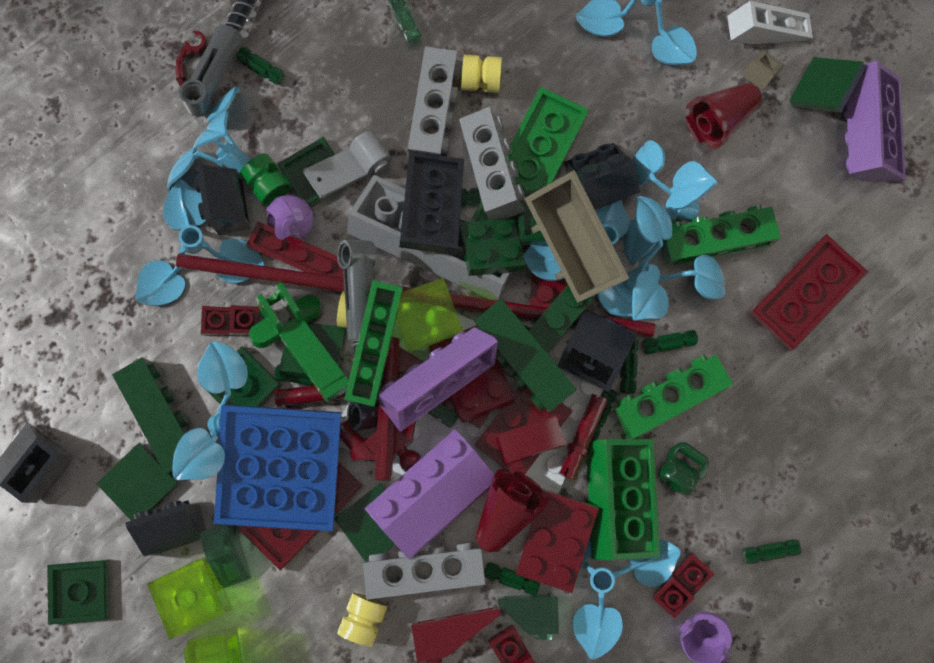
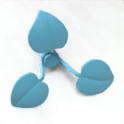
[576,0,697,65]
[167,86,250,191]
[624,140,718,264]
[135,179,264,306]
[626,196,726,321]
[523,200,633,317]
[173,342,276,480]
[573,537,680,660]

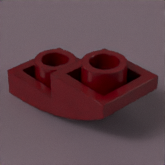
[201,305,259,336]
[496,417,566,464]
[652,552,715,619]
[488,624,535,663]

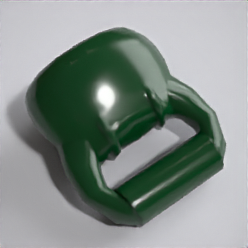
[659,442,709,496]

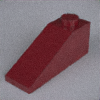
[411,606,500,663]

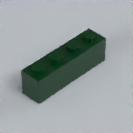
[474,299,577,413]
[112,357,189,475]

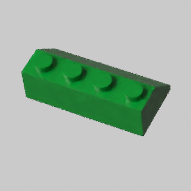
[587,439,661,560]

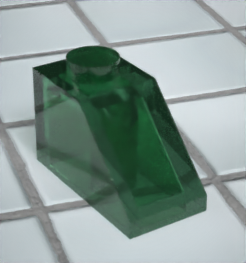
[199,524,252,588]
[497,595,559,640]

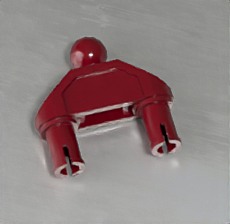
[340,420,422,472]

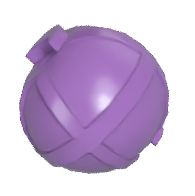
[266,195,314,240]
[678,612,733,663]

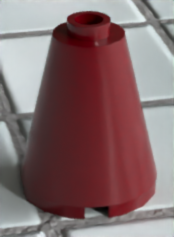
[685,83,762,149]
[475,469,548,552]

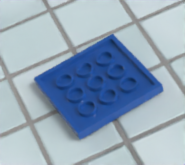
[214,404,342,531]

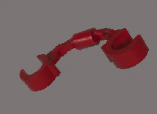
[174,30,215,107]

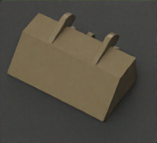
[524,170,629,303]

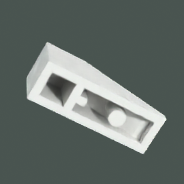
[728,1,813,44]

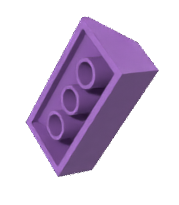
[844,61,906,181]
[378,327,498,432]
[365,429,495,559]

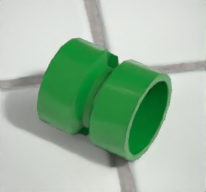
[240,153,292,206]

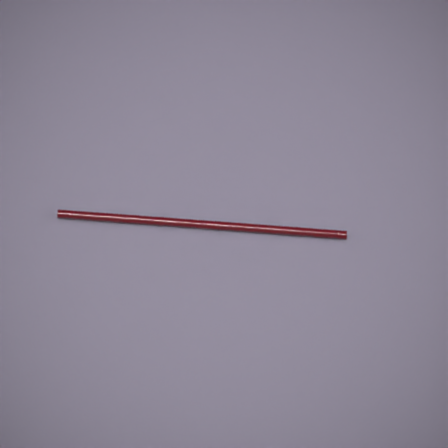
[176,254,655,337]

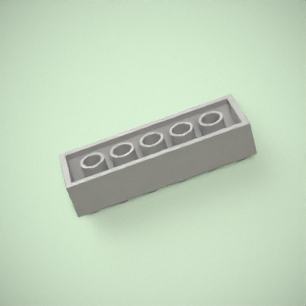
[347,175,524,300]

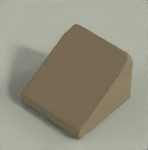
[743,50,784,90]

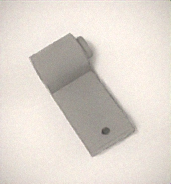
[303,130,391,198]

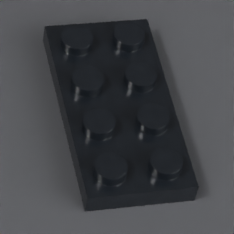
[399,151,464,255]

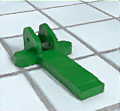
[249,283,349,403]

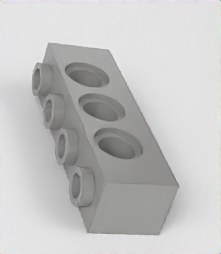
[408,46,462,156]
[459,107,525,220]
[363,542,485,600]

